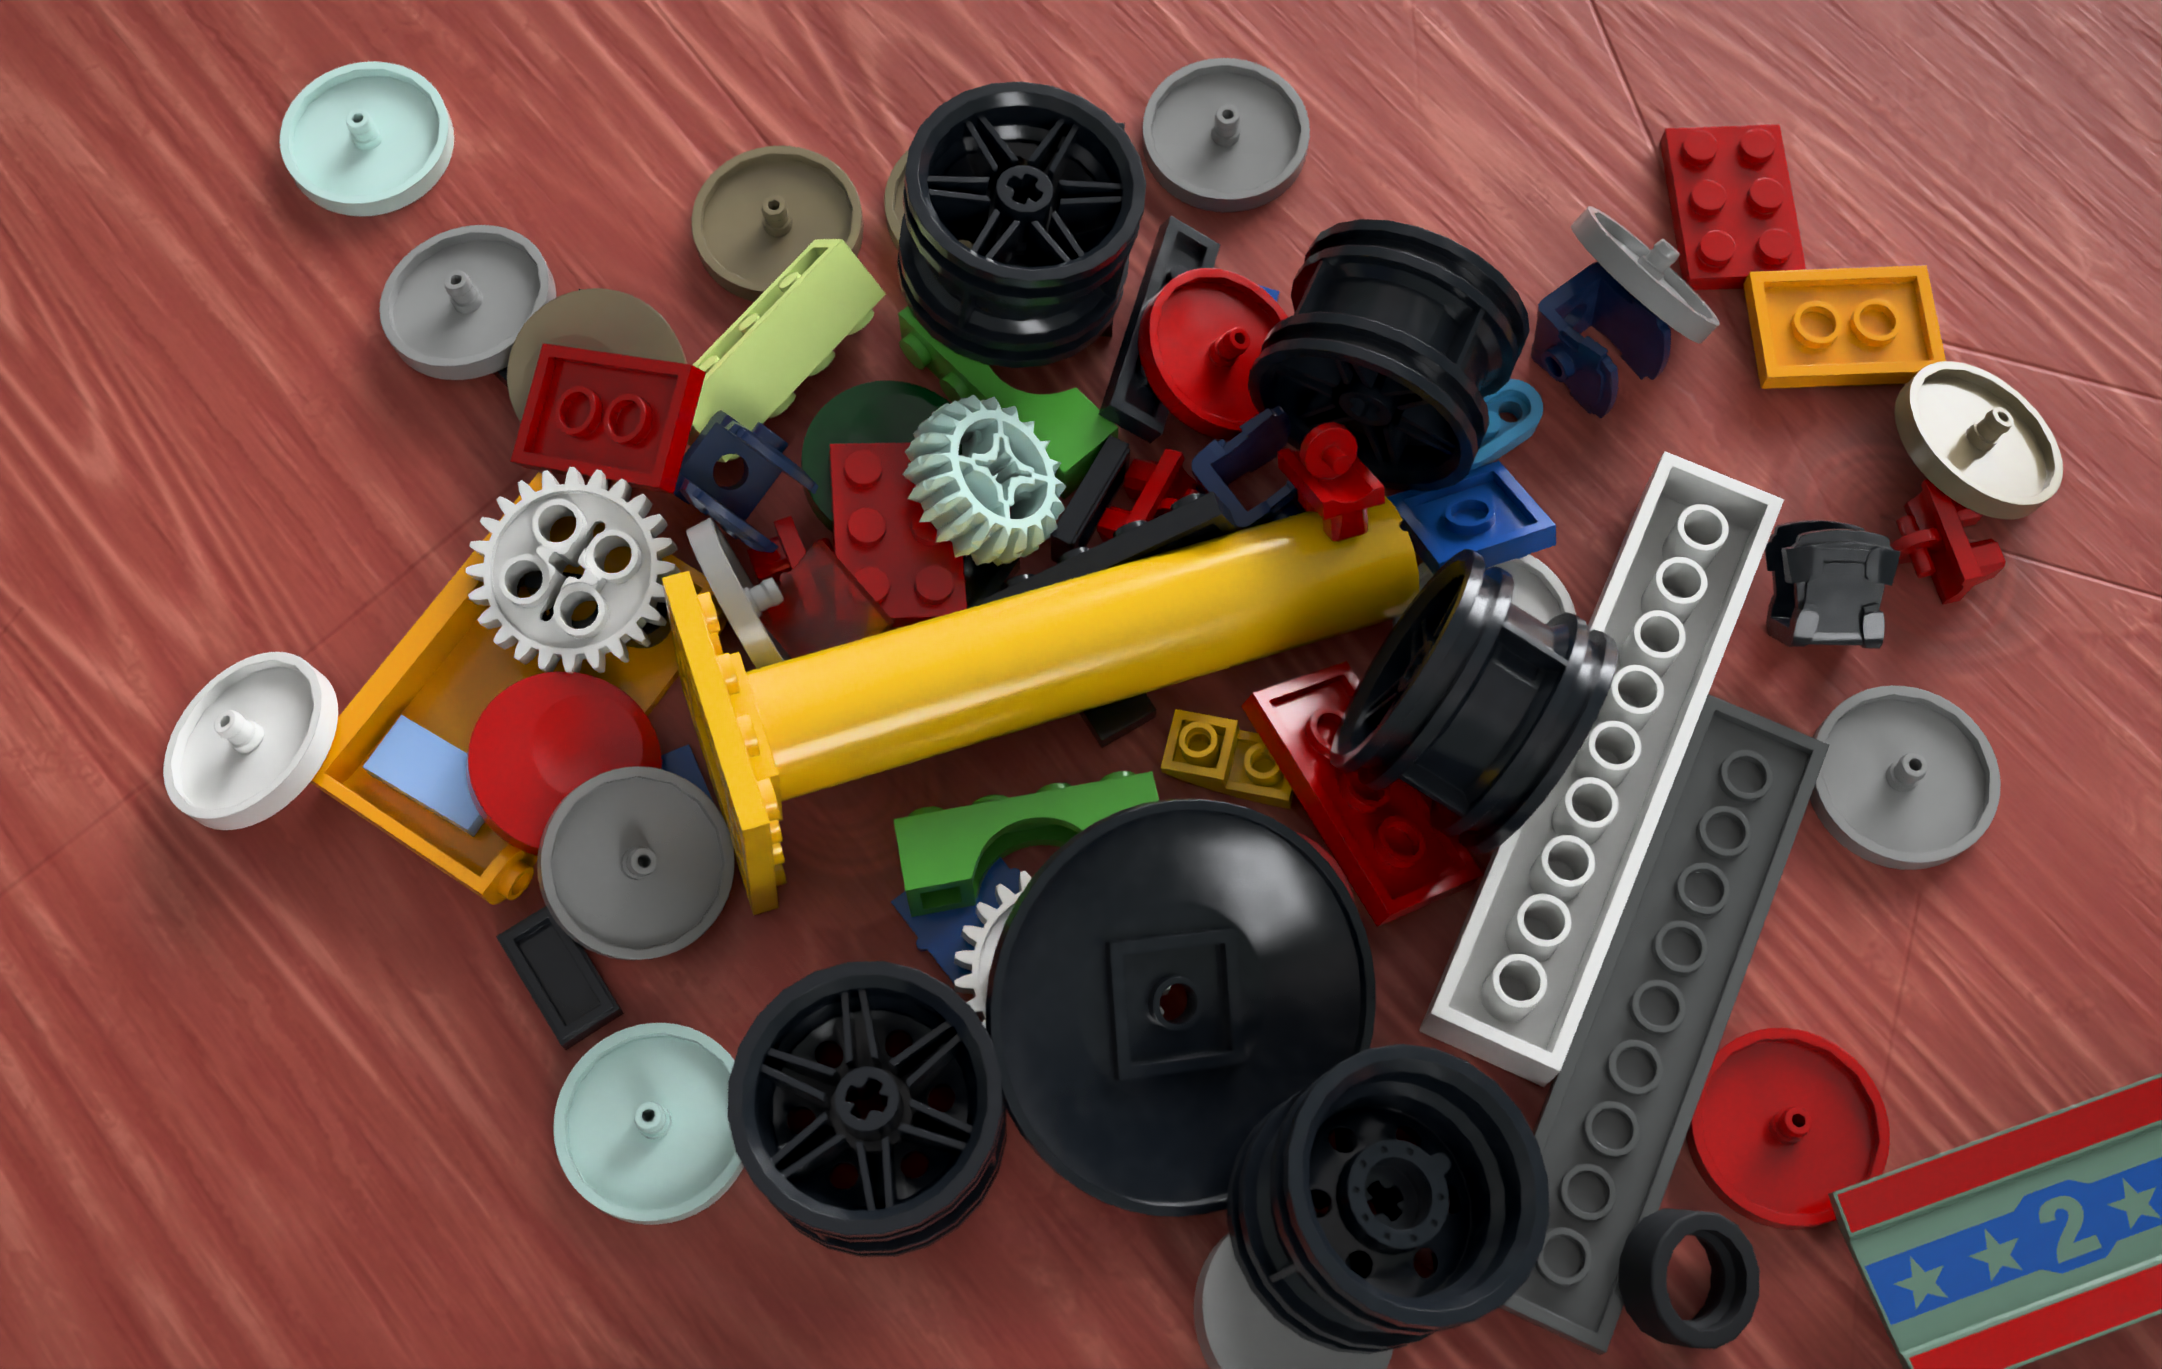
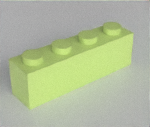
[687,239,886,462]

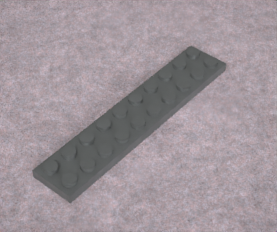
[1498,694,1829,1355]

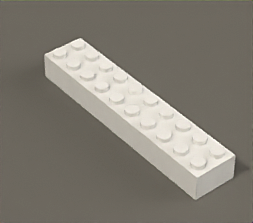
[1419,451,1784,1087]

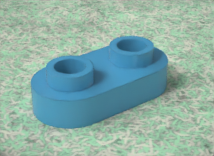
[1470,379,1543,470]

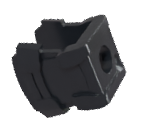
[1765,520,1901,649]

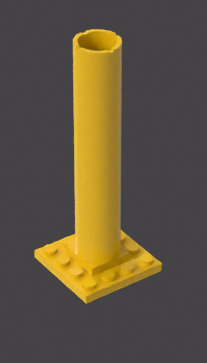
[662,496,1419,916]

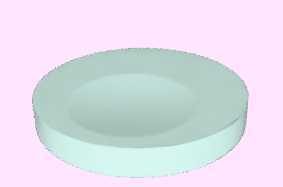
[280,62,454,216]
[553,1023,744,1225]

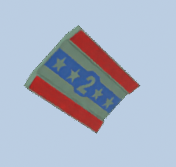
[1828,1073,2162,1369]

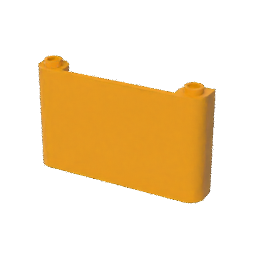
[310,472,728,905]

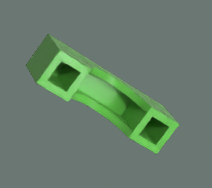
[898,306,1119,500]
[893,771,1159,917]

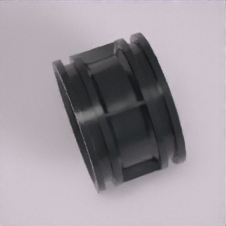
[897,81,1146,368]
[1248,219,1530,491]
[1330,549,1618,854]
[728,961,1007,1257]
[1227,1044,1550,1354]

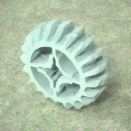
[902,395,1066,566]

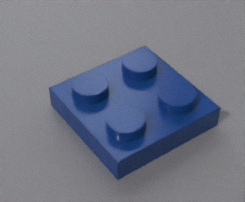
[1387,461,1556,575]

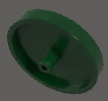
[801,380,963,533]

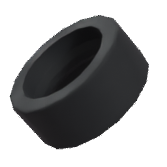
[1619,1208,1760,1349]

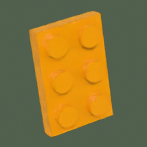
[1743,265,1946,389]

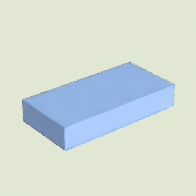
[363,714,485,837]

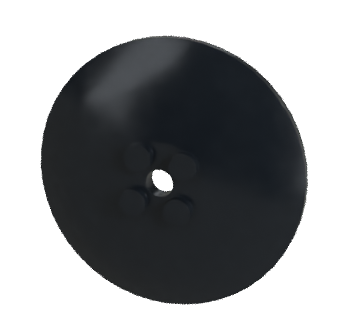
[986,798,1376,1217]

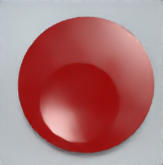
[1138,268,1288,440]
[466,671,662,856]
[1686,1028,1890,1230]

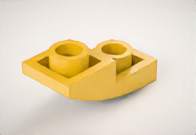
[1161,709,1294,809]

